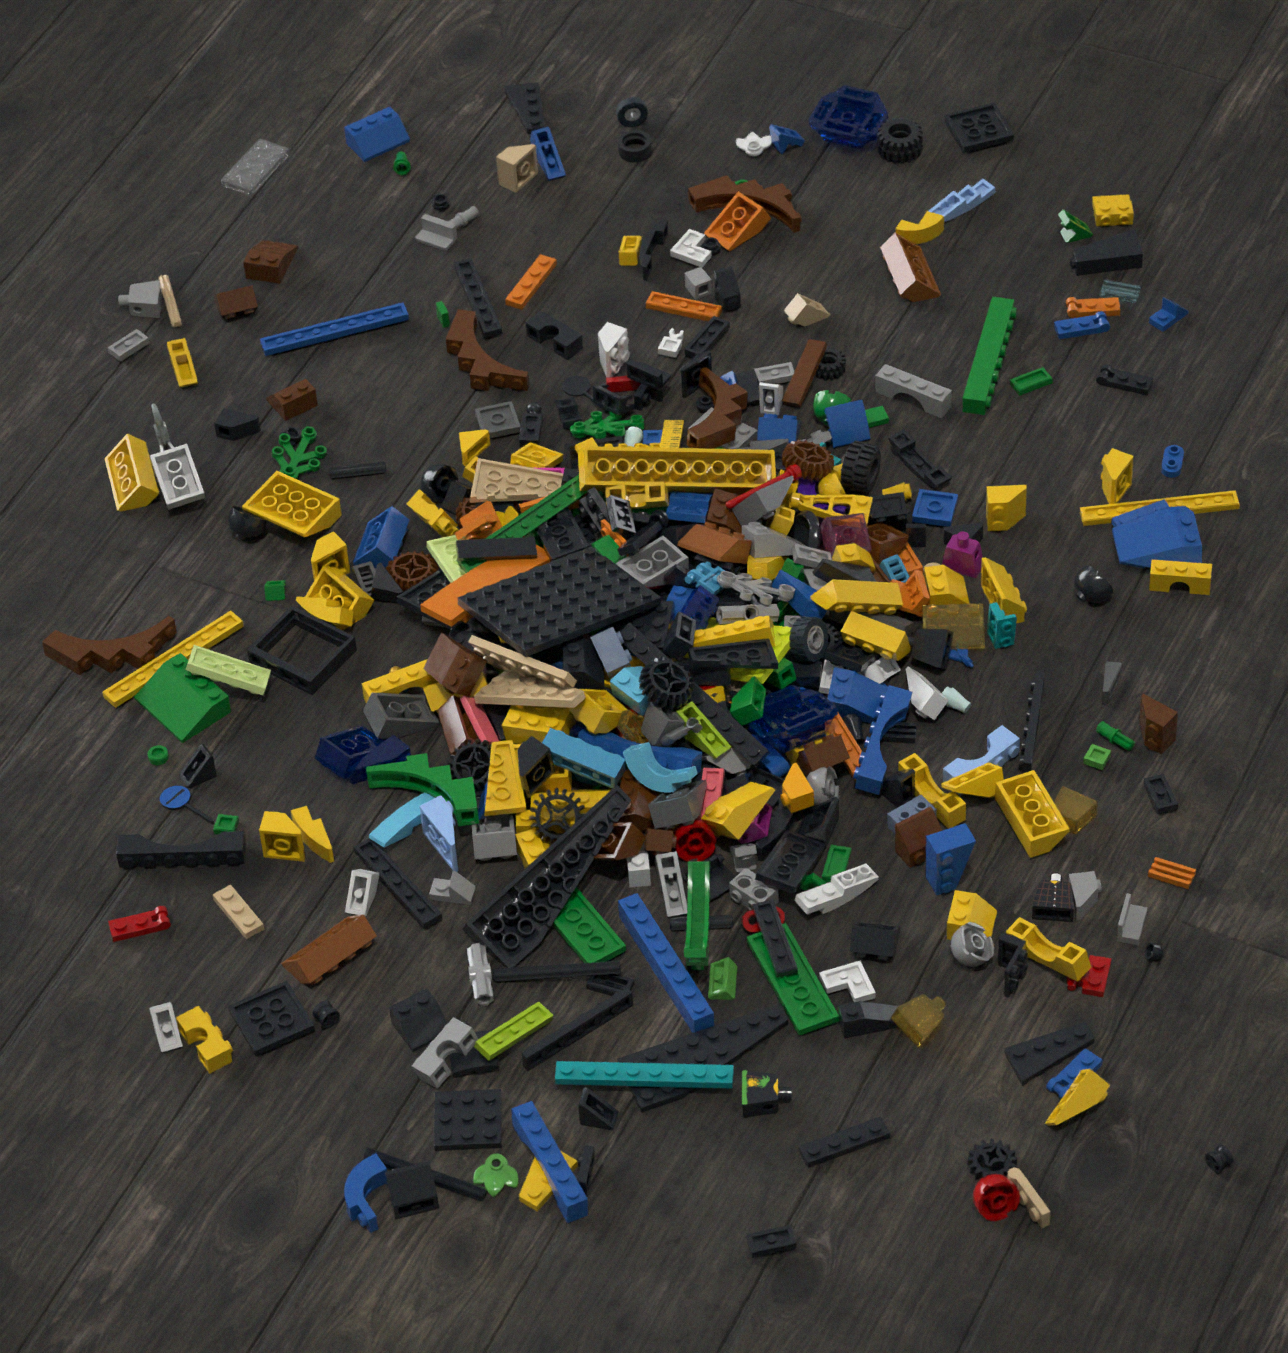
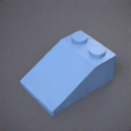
[419,795,458,872]

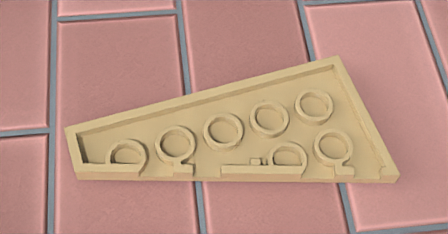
[468,635,577,688]

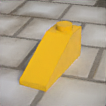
[941,762,1004,798]
[1045,1069,1110,1126]

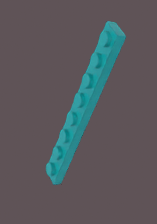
[555,1061,734,1088]

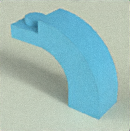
[623,742,698,793]

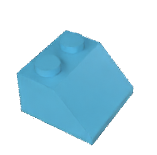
[610,666,649,716]

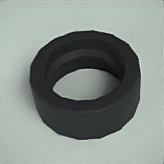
[618,130,652,162]

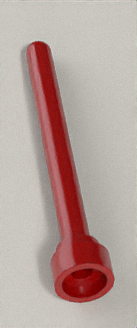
[726,464,802,509]

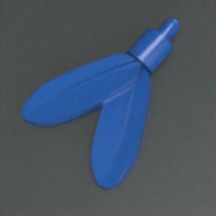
[949,638,974,668]

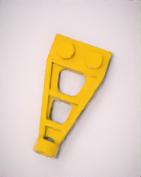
[791,492,873,528]

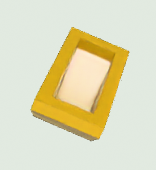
[459,429,490,466]

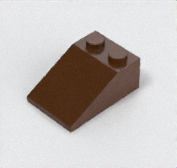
[243,240,298,284]
[706,488,767,534]
[423,633,487,697]

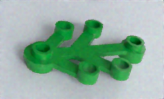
[570,411,645,439]
[272,426,326,479]

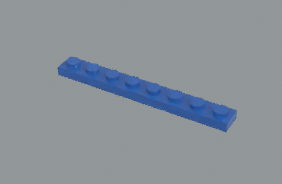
[260,303,409,356]

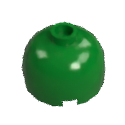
[813,390,851,426]

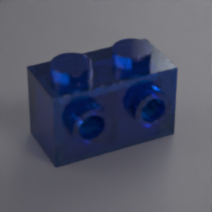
[680,585,720,630]

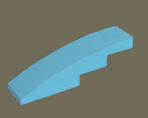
[369,793,435,847]

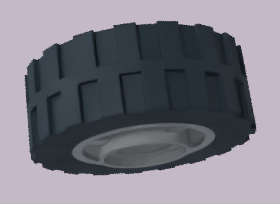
[789,616,829,662]

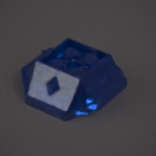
[808,85,888,149]
[746,685,838,753]

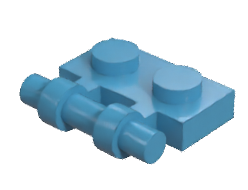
[685,562,725,597]

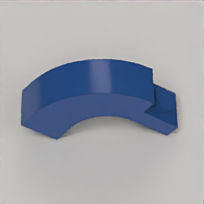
[344,1154,387,1233]

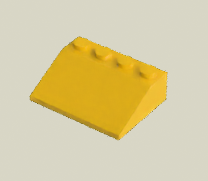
[242,471,342,537]

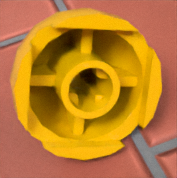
[817,471,850,508]

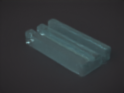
[1100,280,1141,303]

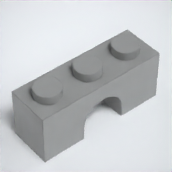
[412,1017,479,1089]

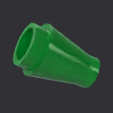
[393,152,411,175]

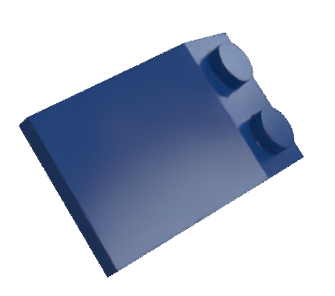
[825,667,888,723]

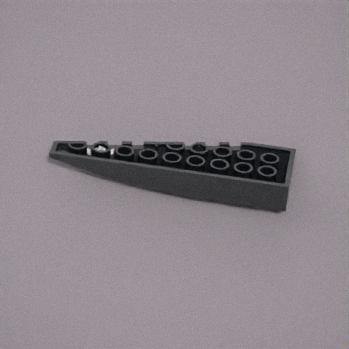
[463,785,631,968]

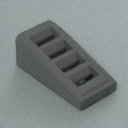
[352,561,376,596]
[1102,662,1122,706]

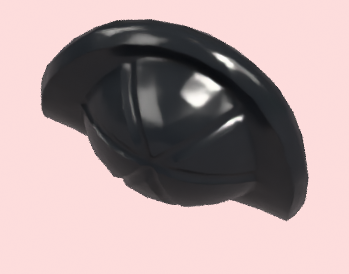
[787,510,821,567]

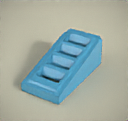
[880,554,909,583]

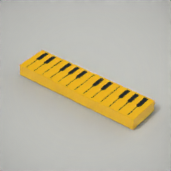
[659,420,684,448]

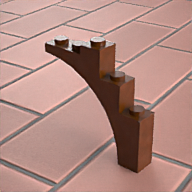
[688,175,802,233]
[446,309,530,391]
[687,367,748,449]
[42,616,177,675]

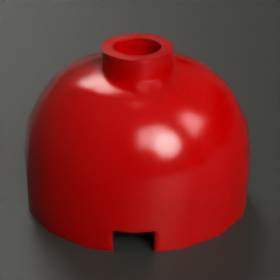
[674,819,716,862]
[973,1174,1020,1221]

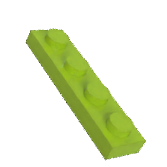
[474,1002,553,1061]

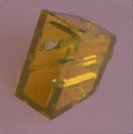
[1054,786,1098,834]
[891,994,945,1048]

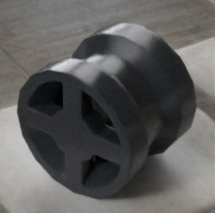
[312,1000,340,1028]
[1205,1145,1234,1173]

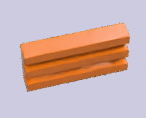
[1148,857,1196,889]

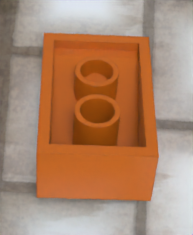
[704,191,771,252]

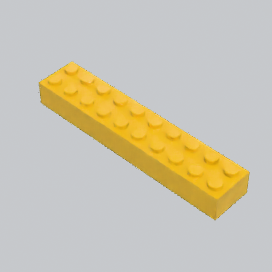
[578,446,776,494]

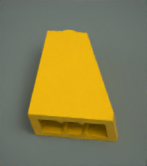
[747,554,789,581]

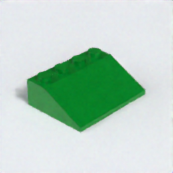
[134,653,231,743]

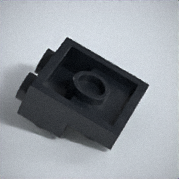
[578,487,611,538]

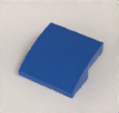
[824,399,870,448]
[666,491,711,523]

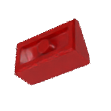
[606,376,641,392]

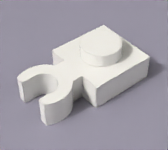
[658,328,684,358]

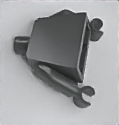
[641,701,702,747]

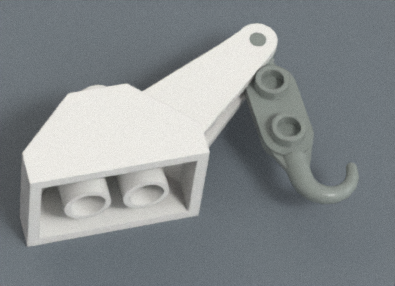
[150,403,205,510]

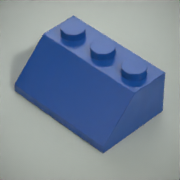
[344,107,410,162]
[353,506,409,568]

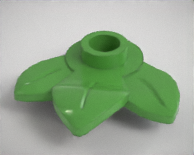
[474,1154,518,1197]

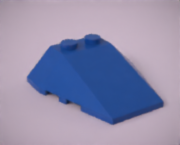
[1112,506,1202,569]

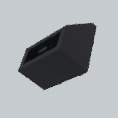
[385,1161,439,1220]

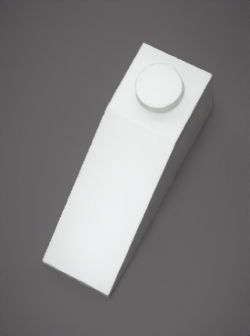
[906,666,949,720]

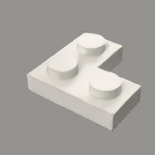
[670,229,712,267]
[819,961,875,1002]

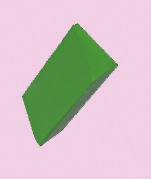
[708,957,737,1000]

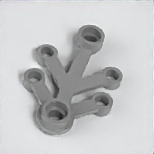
[717,571,795,605]

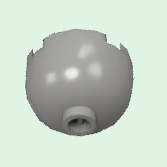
[806,766,839,806]
[951,922,994,967]

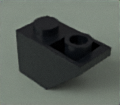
[214,408,260,441]

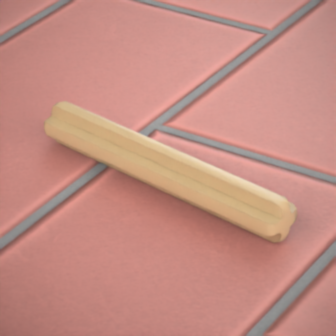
[159,275,182,328]

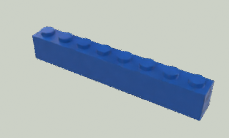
[618,893,714,1033]

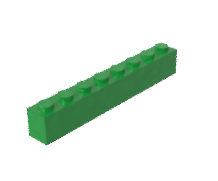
[962,297,1017,415]

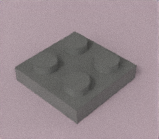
[475,401,521,438]

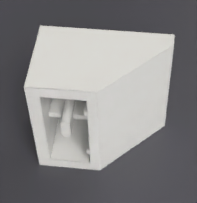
[598,322,630,377]

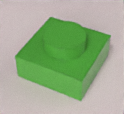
[1083,744,1111,770]

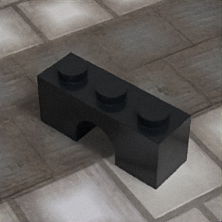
[525,311,583,360]

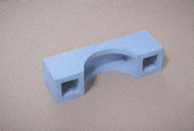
[943,725,1020,796]

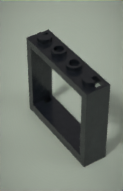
[247,606,357,695]

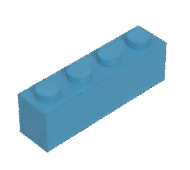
[542,728,626,789]

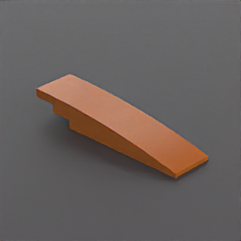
[421,545,551,627]

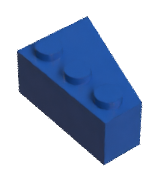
[926,823,976,895]

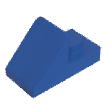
[769,124,805,154]
[1149,298,1188,332]

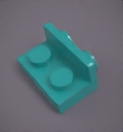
[987,602,1017,649]

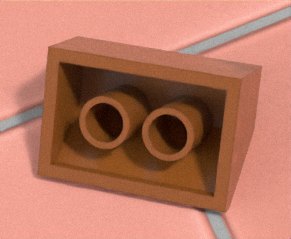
[677,522,752,564]

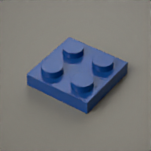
[912,489,958,527]

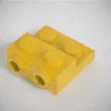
[1092,195,1133,226]
[510,442,564,468]

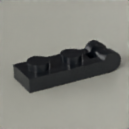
[1096,364,1153,396]

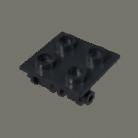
[682,853,736,901]

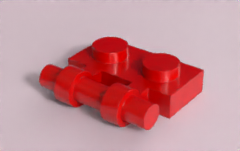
[1066,955,1111,997]

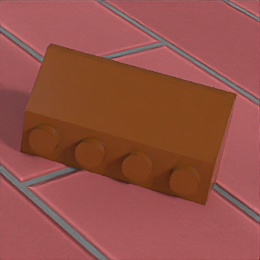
[880,232,941,302]
[281,914,377,985]

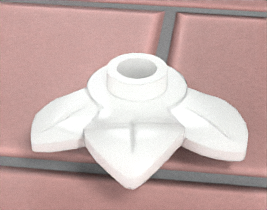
[736,132,772,157]

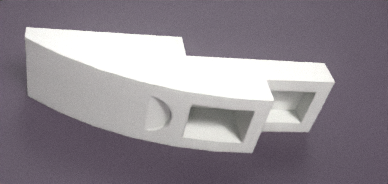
[795,864,878,914]

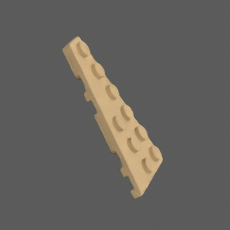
[469,458,563,503]
[474,670,585,708]

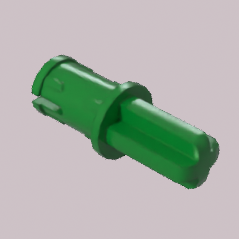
[1096,721,1135,751]

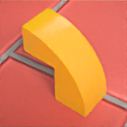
[895,211,944,244]

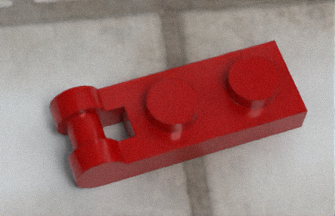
[108,906,171,942]

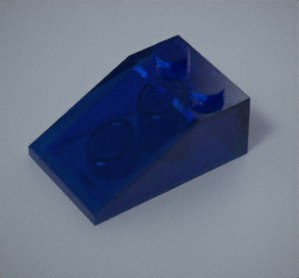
[315,725,391,779]

